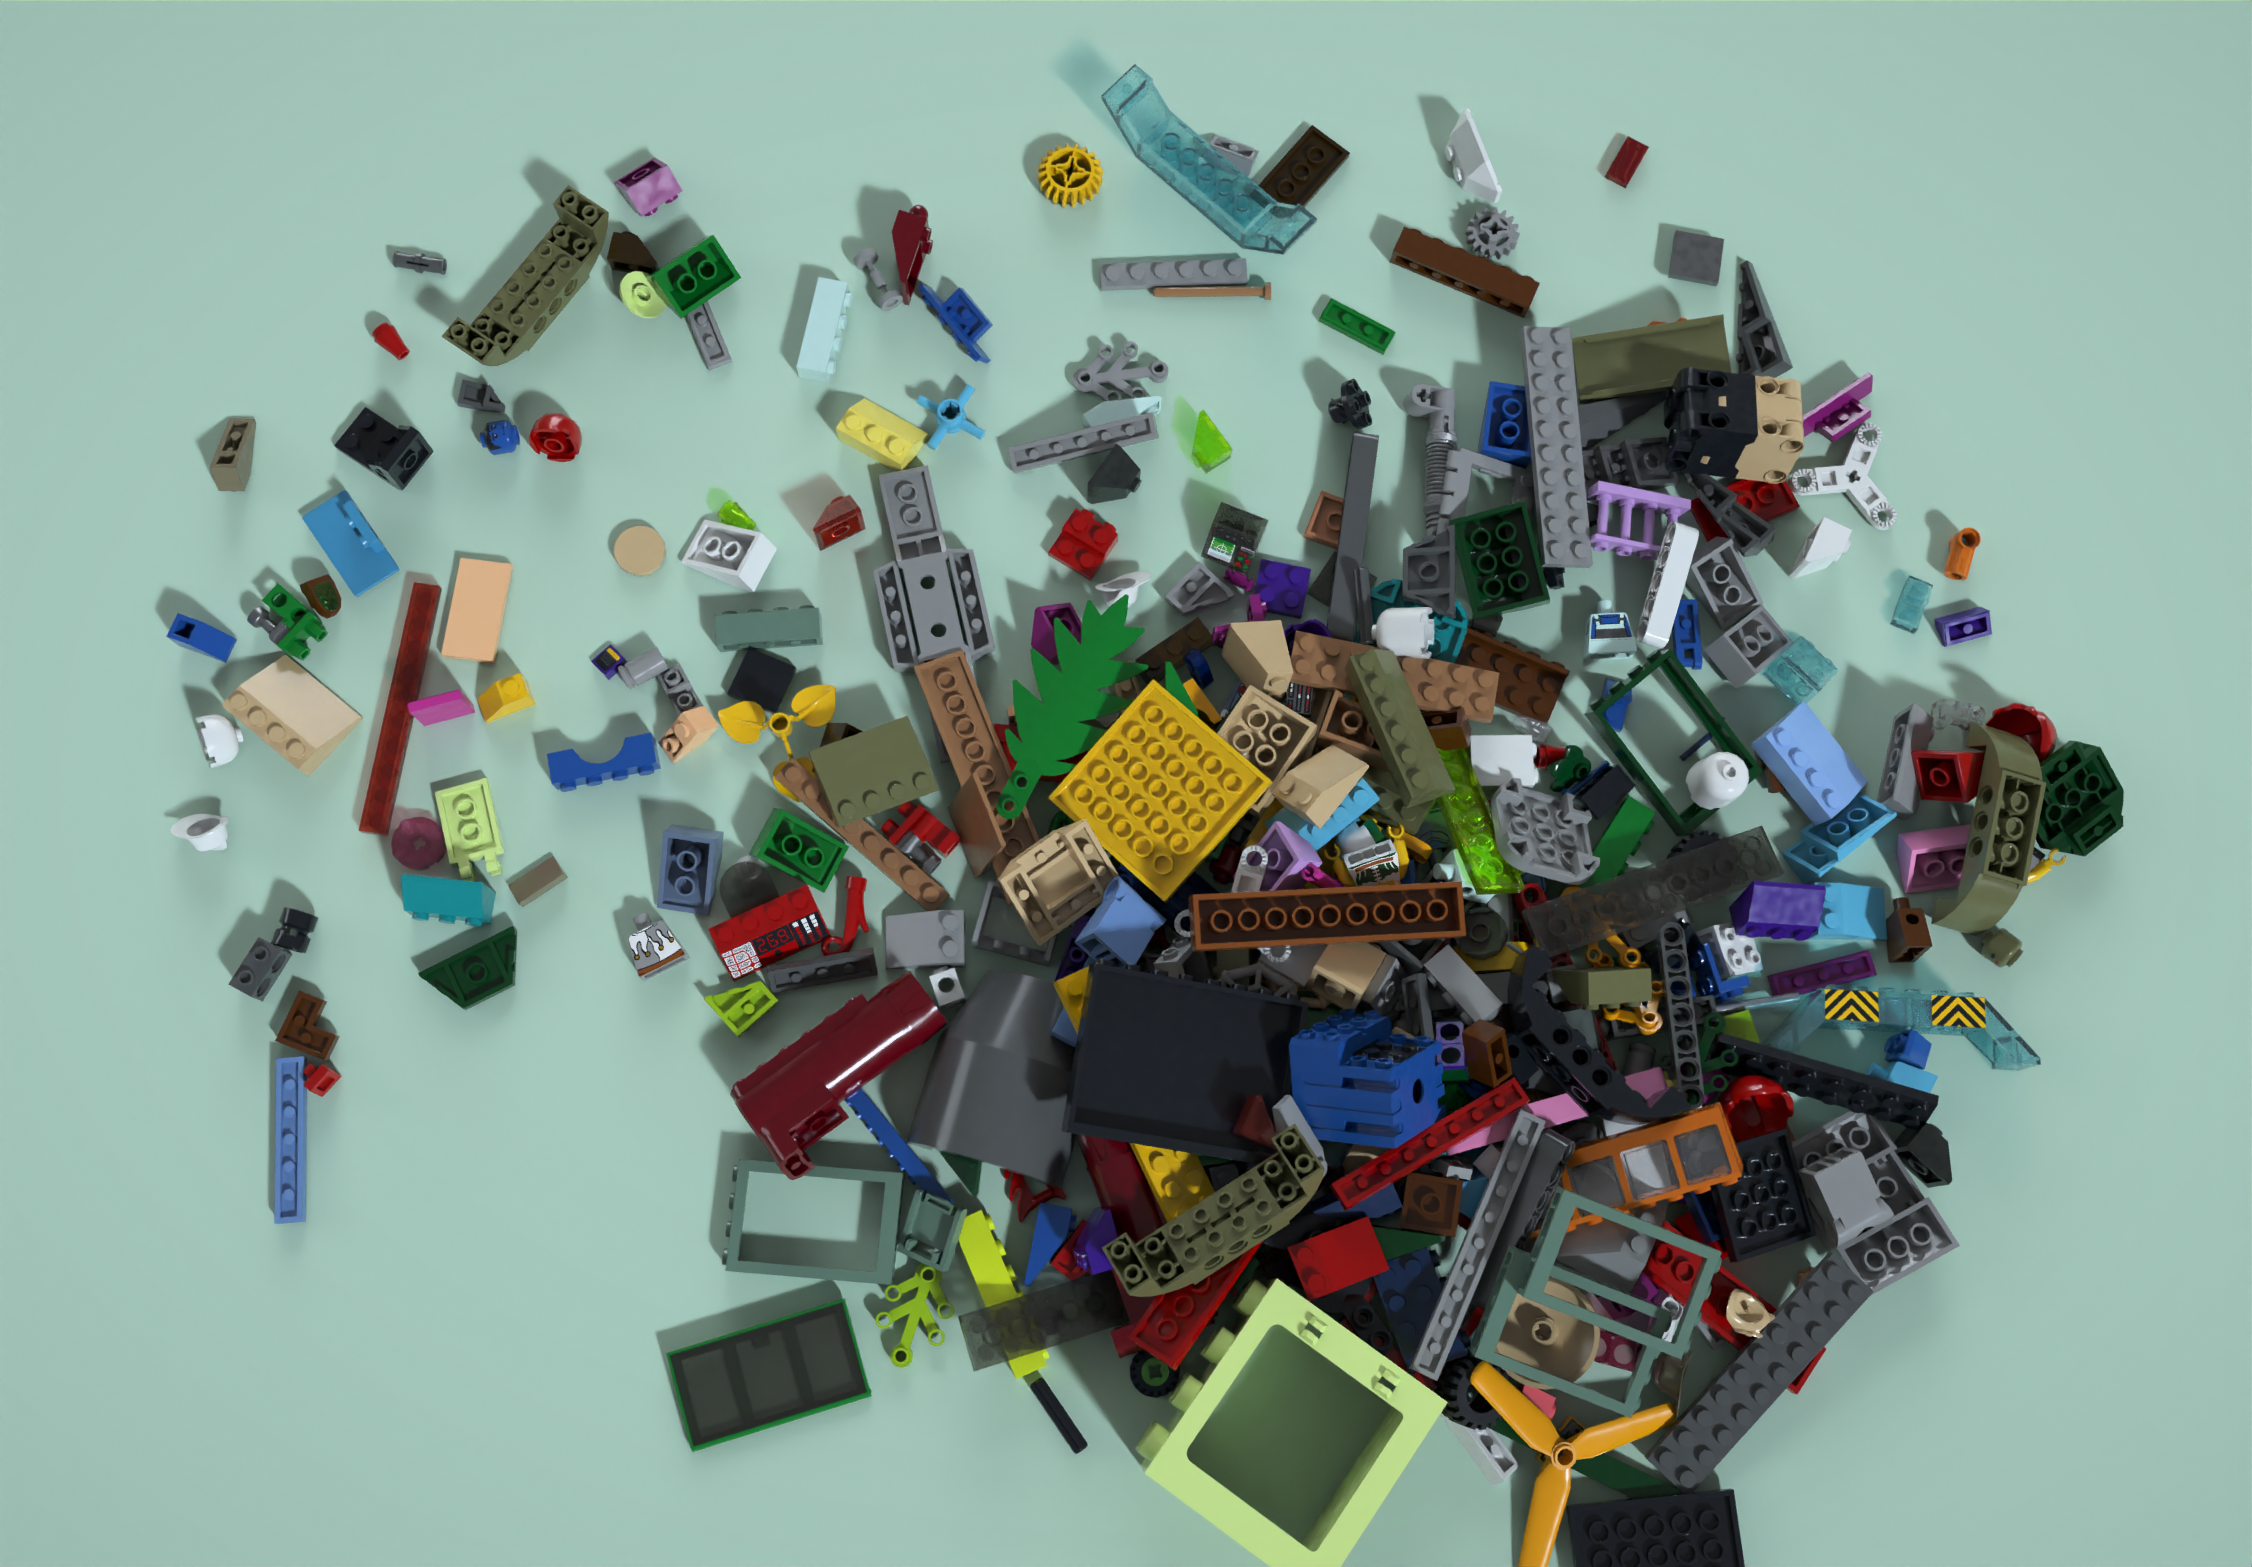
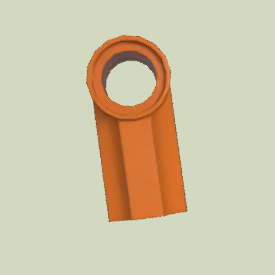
[1943,527,1981,581]

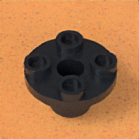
[1328,379,1372,429]

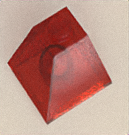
[813,495,866,551]

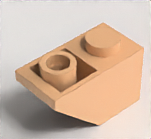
[658,705,719,763]

